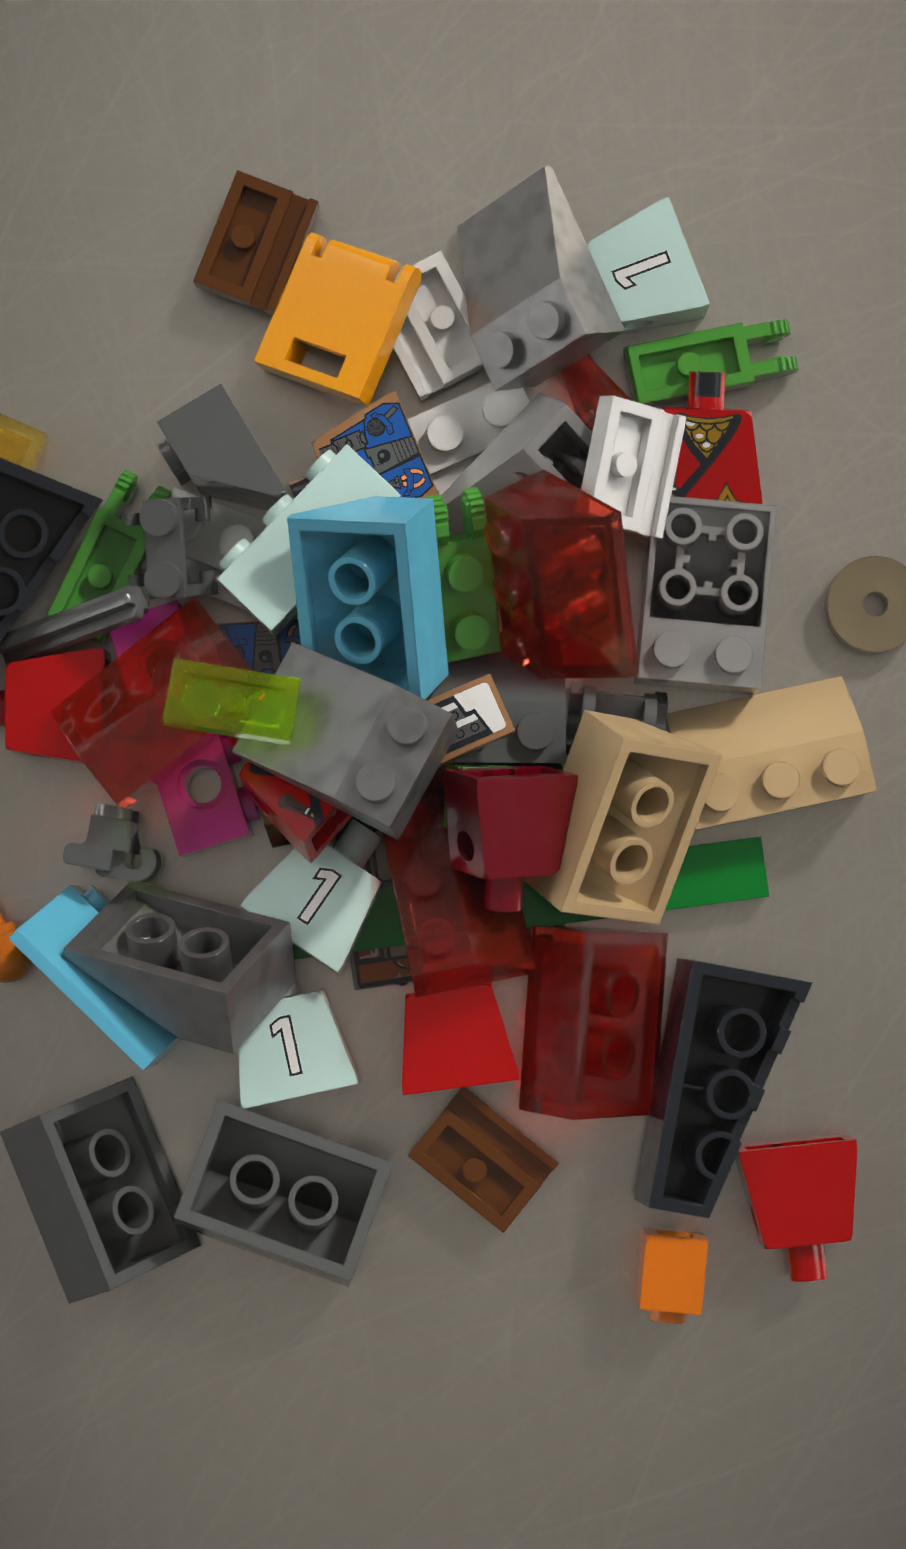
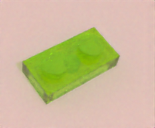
[162,658,302,746]

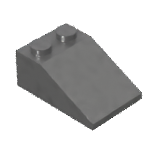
[457,166,625,391]
[232,642,459,840]
[63,881,296,1054]

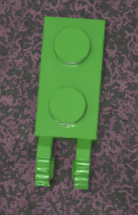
[623,319,799,406]
[47,470,172,646]
[425,487,501,662]

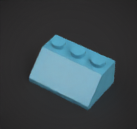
[287,496,449,700]
[8,885,182,1071]

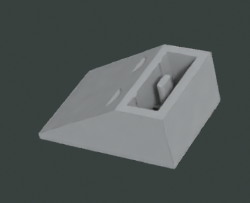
[441,393,606,606]
[634,496,777,695]

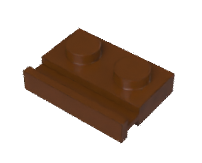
[193,170,320,316]
[408,1087,559,1233]

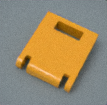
[254,232,422,407]

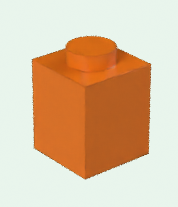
[636,1228,708,1324]

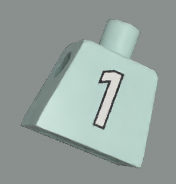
[586,197,710,335]
[240,819,382,975]
[238,983,360,1109]

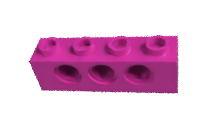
[110,600,260,857]

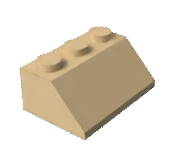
[666,676,877,831]
[524,710,723,925]

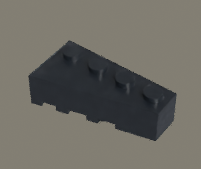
[0,458,103,643]
[634,958,812,1218]

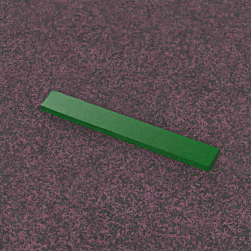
[292,836,769,960]

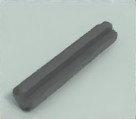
[0,585,149,664]

